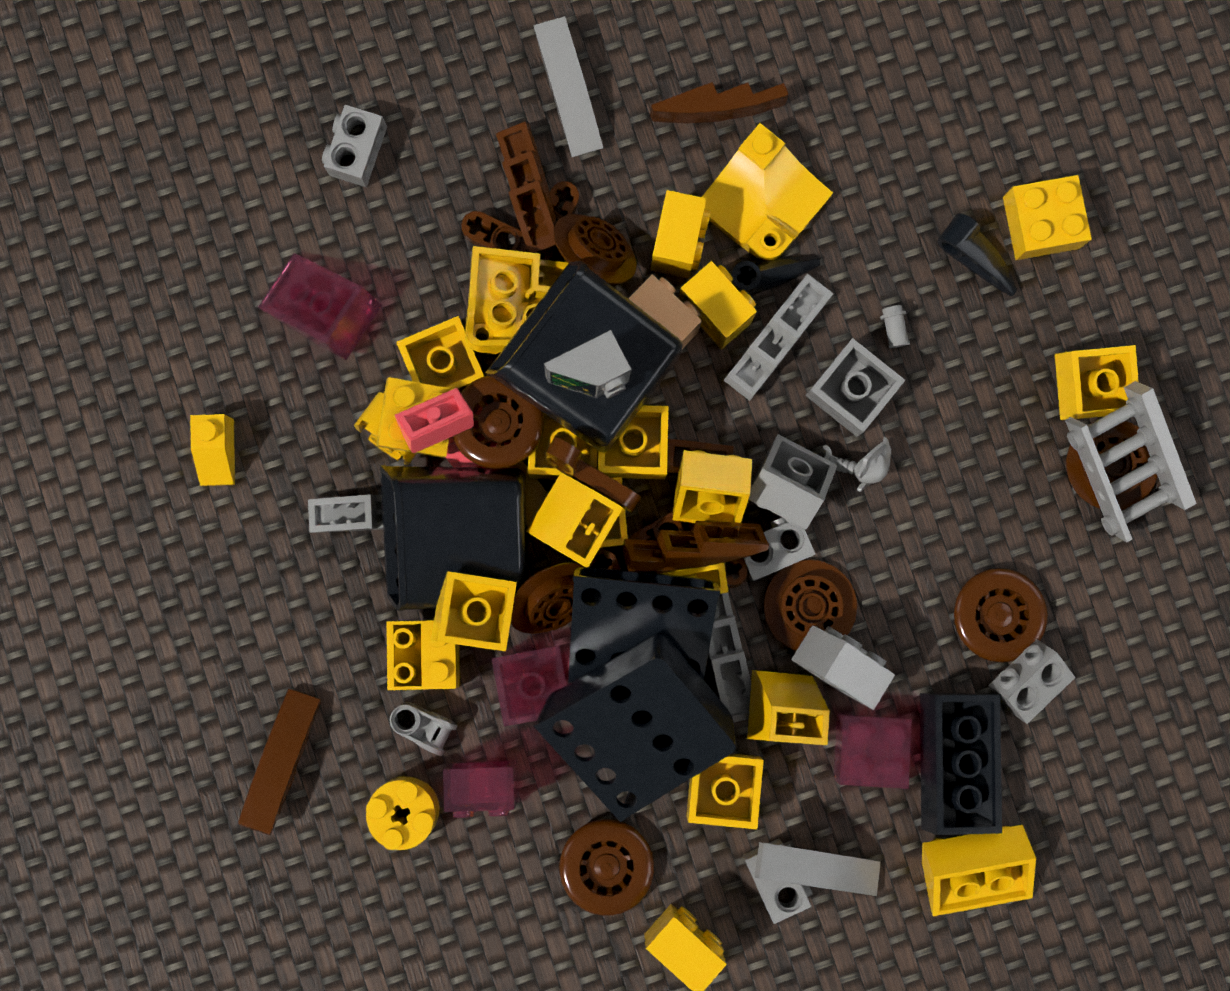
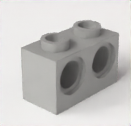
[322,105,387,188]
[743,517,816,582]
[988,639,1076,724]
[742,838,813,924]

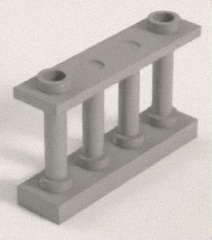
[1065,381,1197,542]

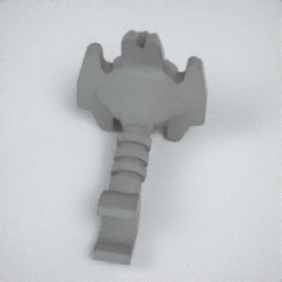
[823,437,891,492]

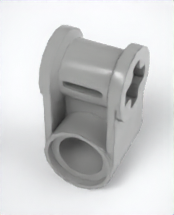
[390,702,458,756]

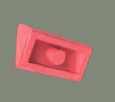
[395,388,474,453]

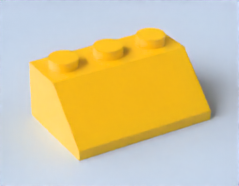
[922,825,1036,916]

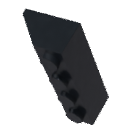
[920,693,1002,835]

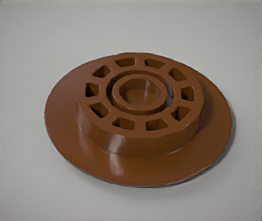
[553,214,637,284]
[452,375,545,469]
[1066,421,1157,510]
[764,560,857,651]
[511,563,584,634]
[954,568,1048,662]
[559,819,654,916]

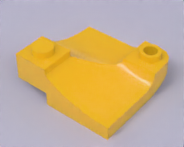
[702,123,833,261]
[465,246,569,354]

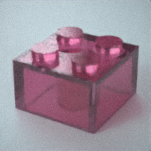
[492,645,568,727]
[834,713,912,789]
[443,760,518,818]

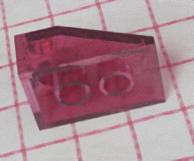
[258,253,382,360]

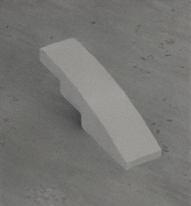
[533,16,603,157]
[724,274,833,401]
[308,494,395,533]
[708,592,751,722]
[755,842,881,896]

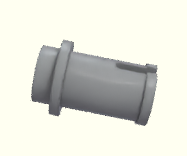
[880,305,910,348]

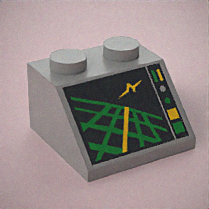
[544,330,631,399]

